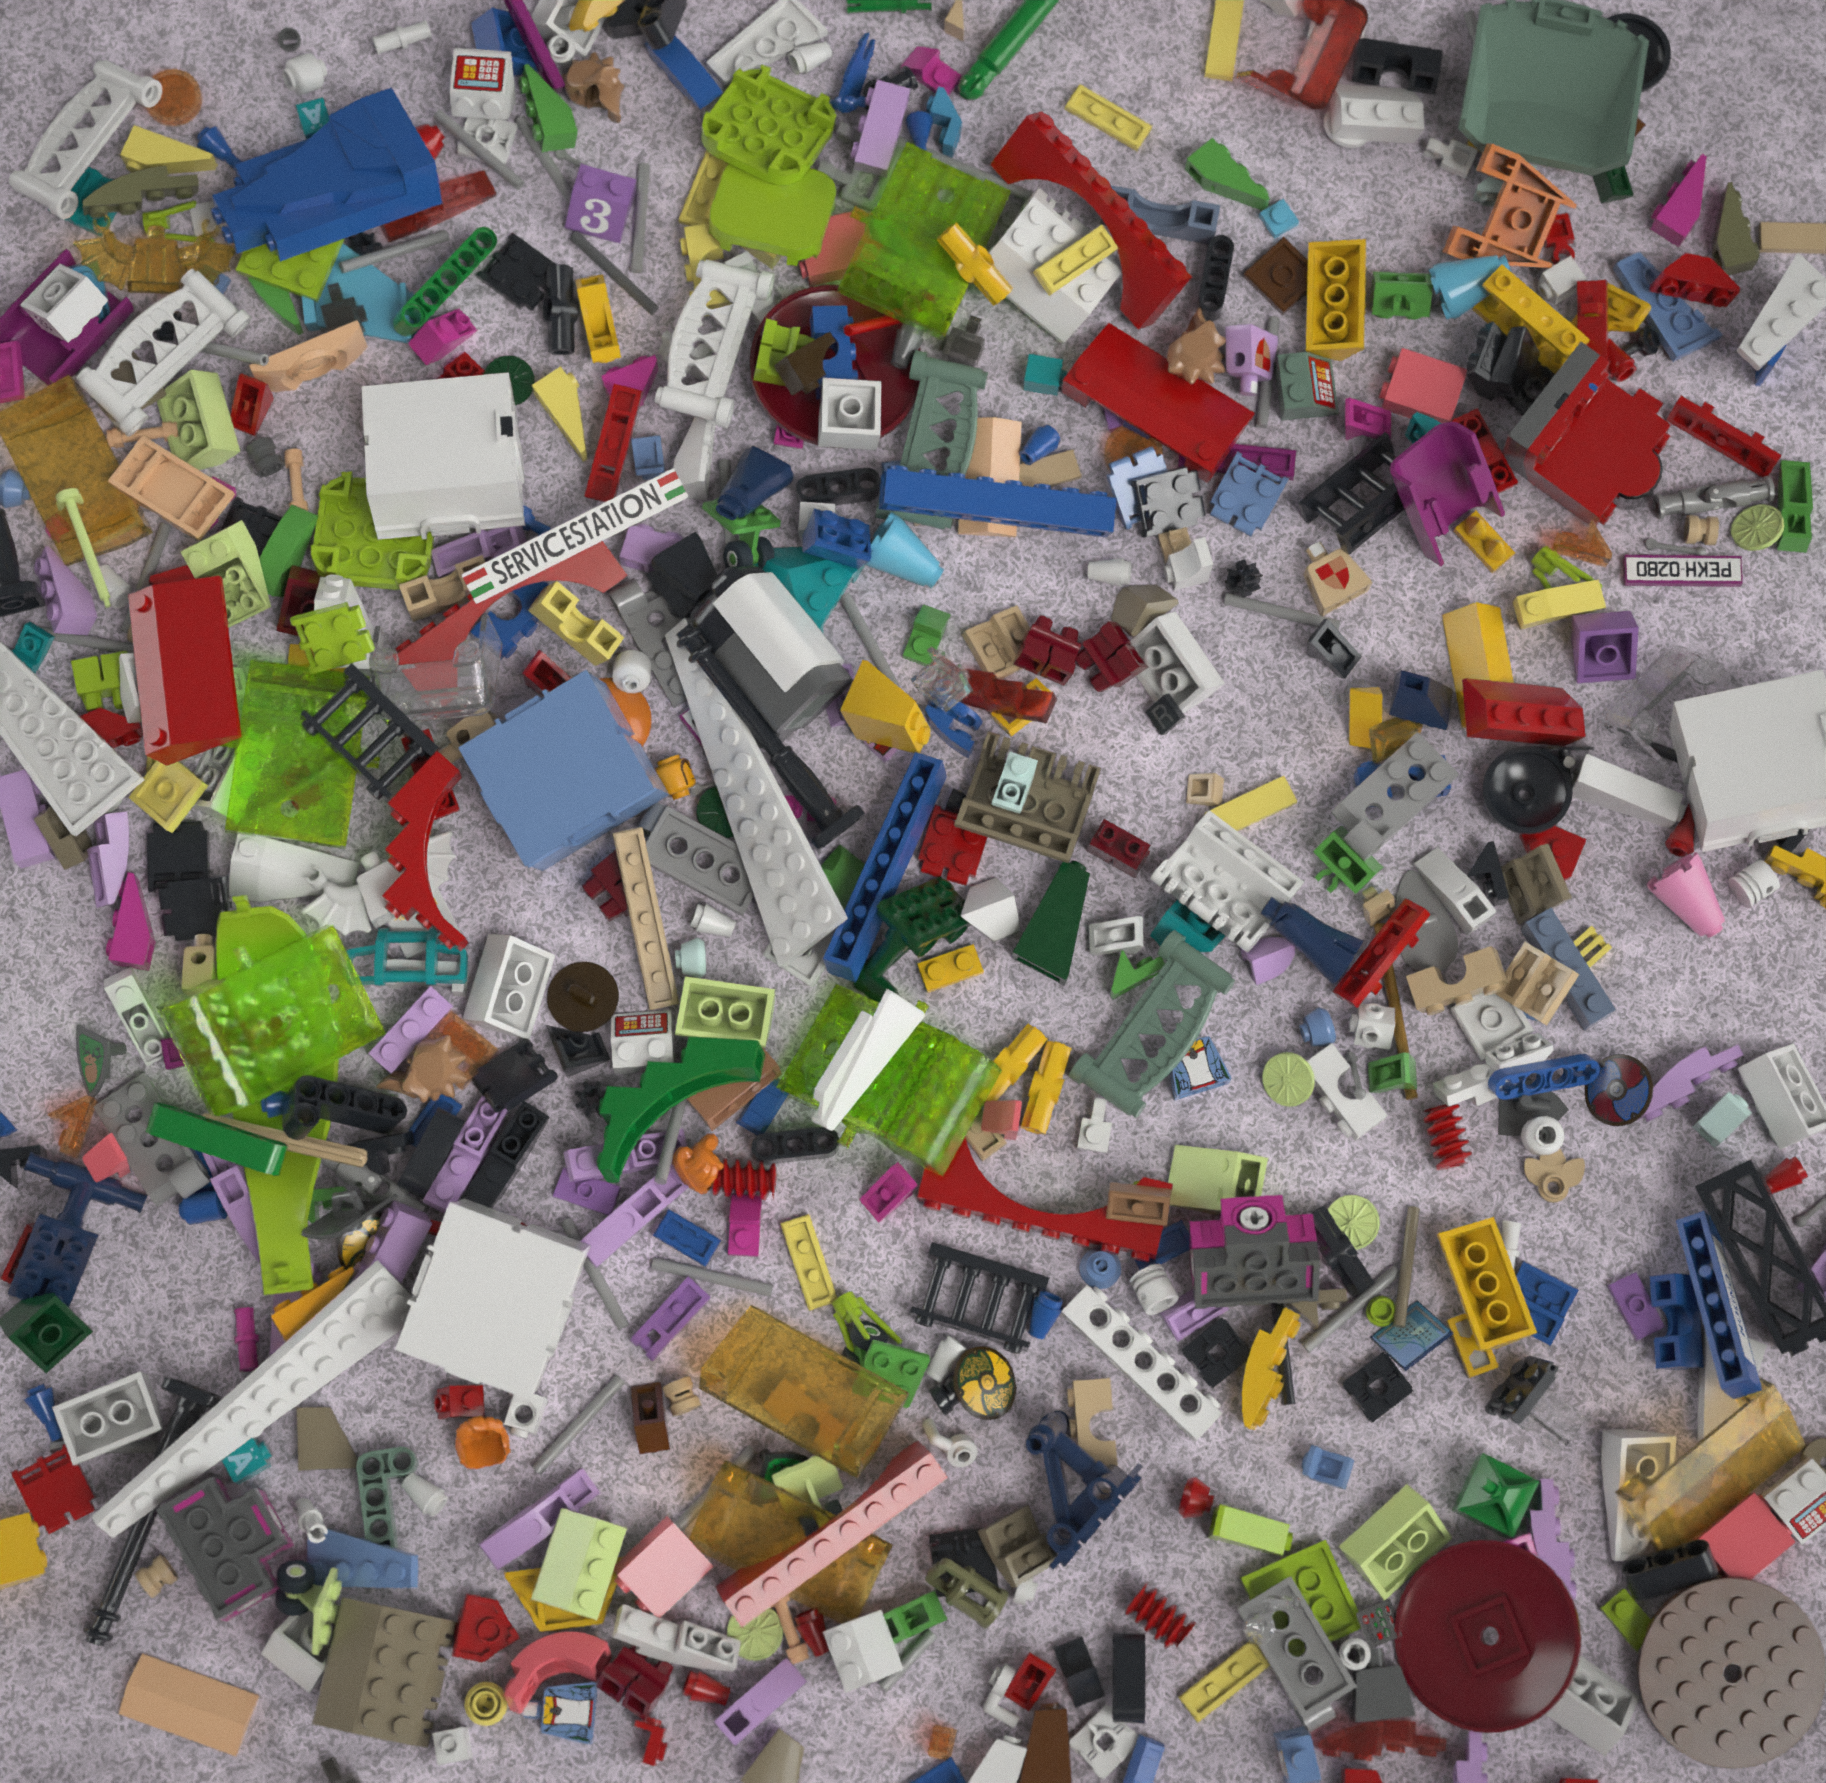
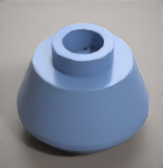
[0,468,33,508]
[1299,1007,1336,1047]
[1080,1247,1121,1289]

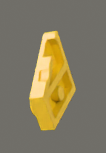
[1571,283,1651,332]

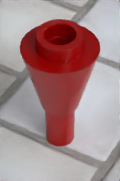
[1665,804,1695,857]

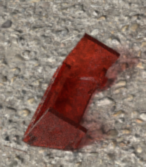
[1236,0,1368,110]

